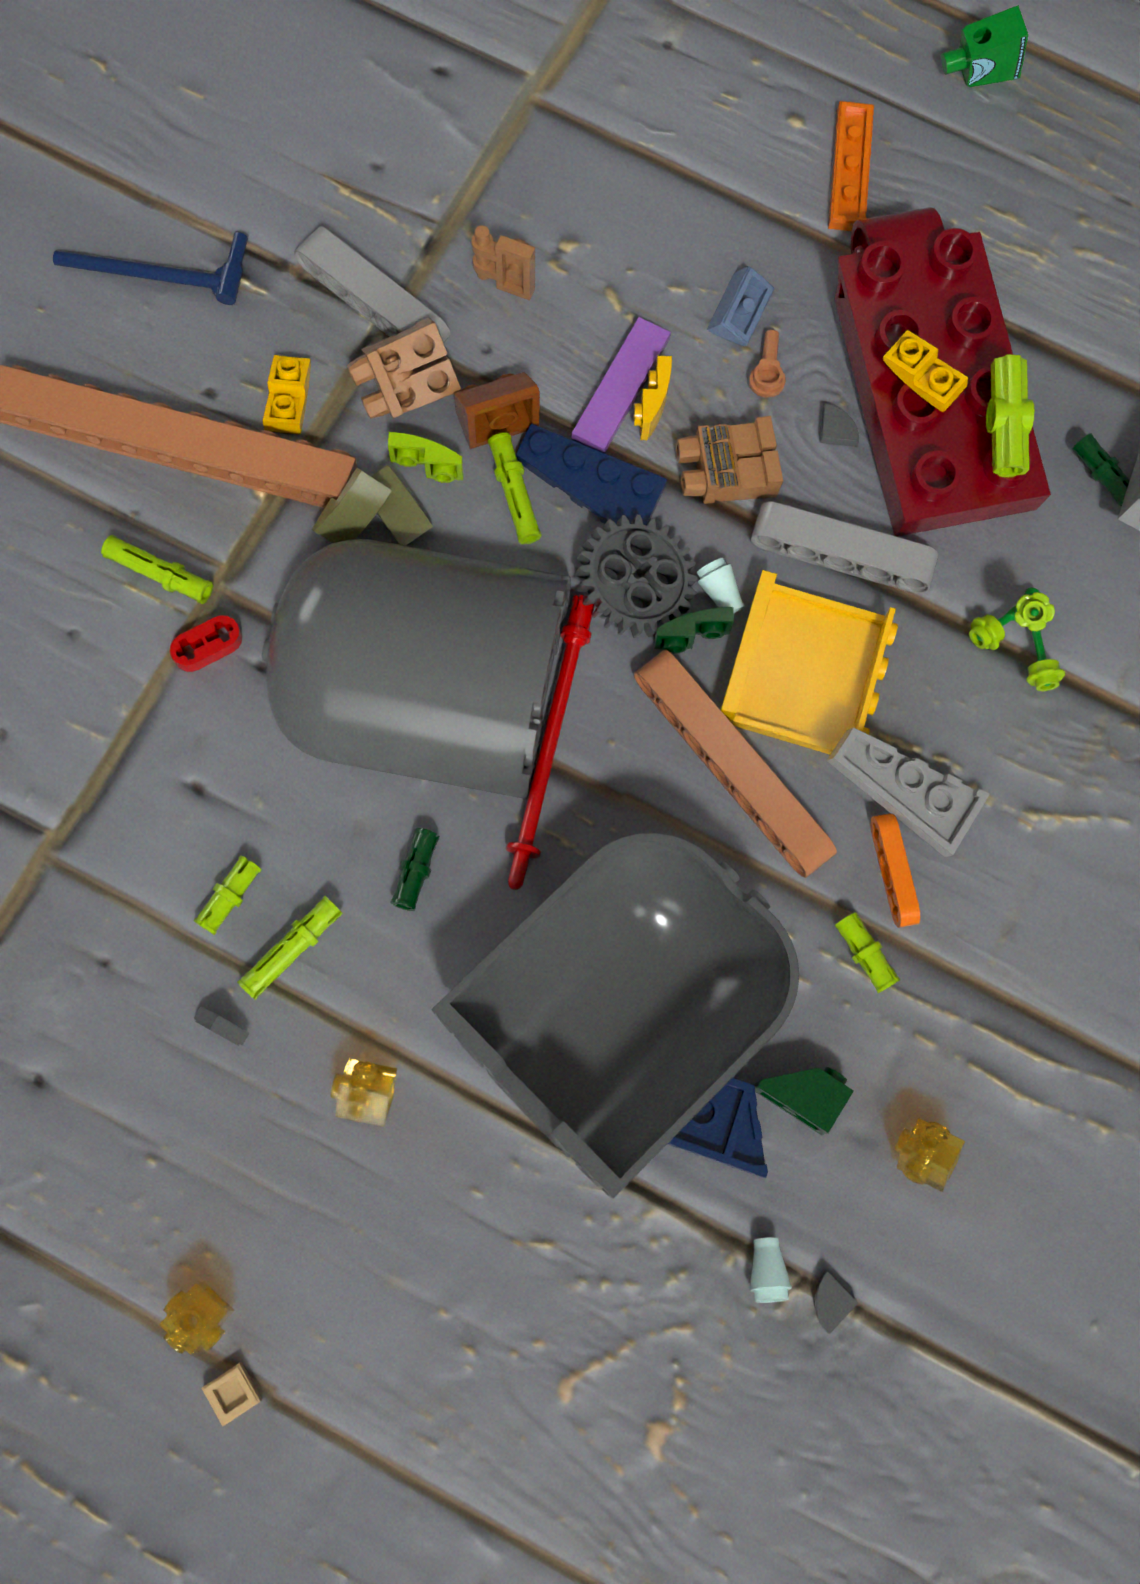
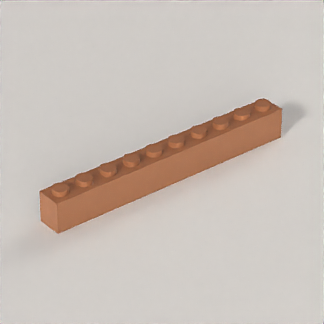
[0,365,358,508]

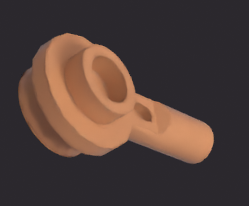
[749,330,786,398]

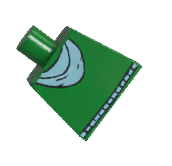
[941,5,1029,87]

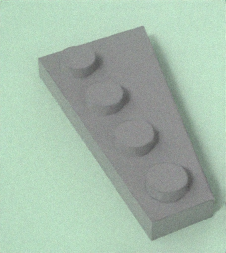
[827,728,990,857]

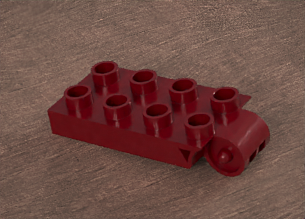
[835,207,1051,537]

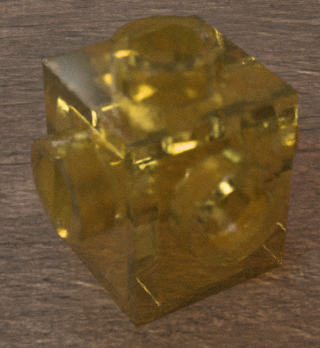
[331,1058,397,1127]
[894,1118,965,1192]
[159,1281,235,1355]

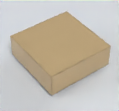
[201,1362,263,1427]

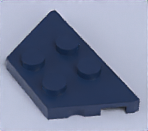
[667,1078,768,1179]

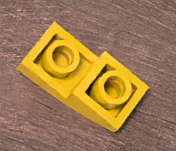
[883,330,968,413]
[262,355,311,434]
[634,356,672,440]

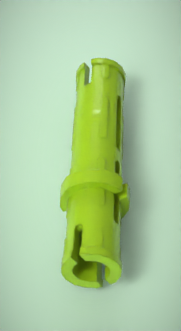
[488,433,542,545]
[101,535,213,604]
[237,896,343,1000]

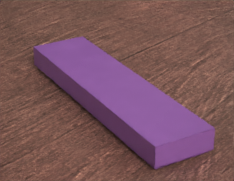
[571,317,671,453]

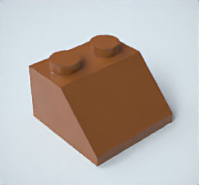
[454,372,540,449]

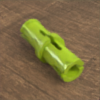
[193,855,262,936]
[834,912,900,994]

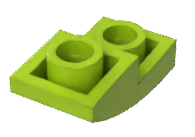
[388,432,464,483]

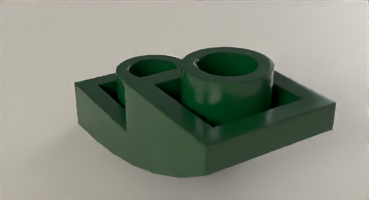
[654,607,734,654]

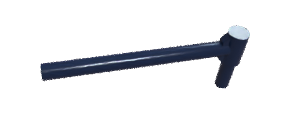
[53,232,248,305]

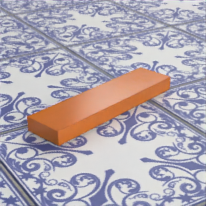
[828,101,874,231]

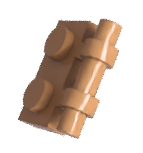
[471,225,535,301]

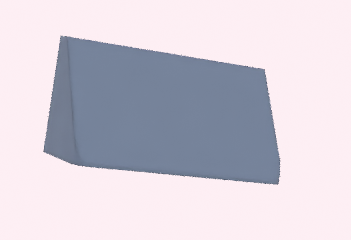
[707,266,775,347]

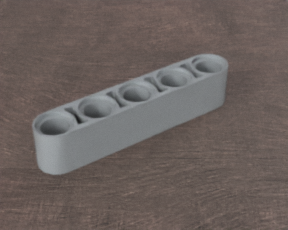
[294,226,451,343]
[751,502,938,593]

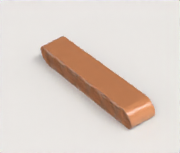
[633,649,837,878]

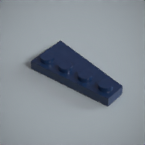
[516,424,667,548]

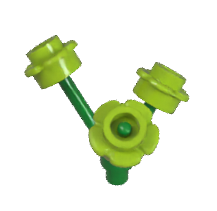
[969,587,1066,691]

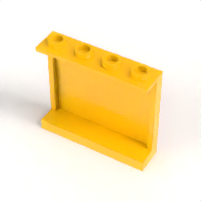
[720,570,898,755]

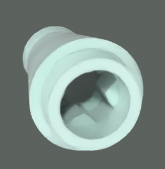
[696,558,745,613]
[750,1237,792,1303]

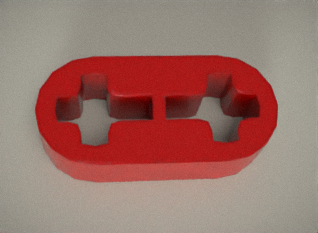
[170,615,243,672]

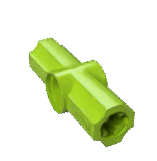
[986,355,1035,477]

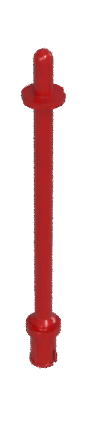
[506,595,596,890]

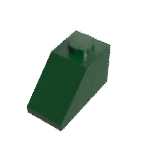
[754,1067,854,1135]

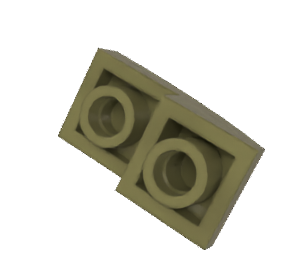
[371,465,433,546]
[312,468,392,543]

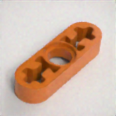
[871,813,920,928]

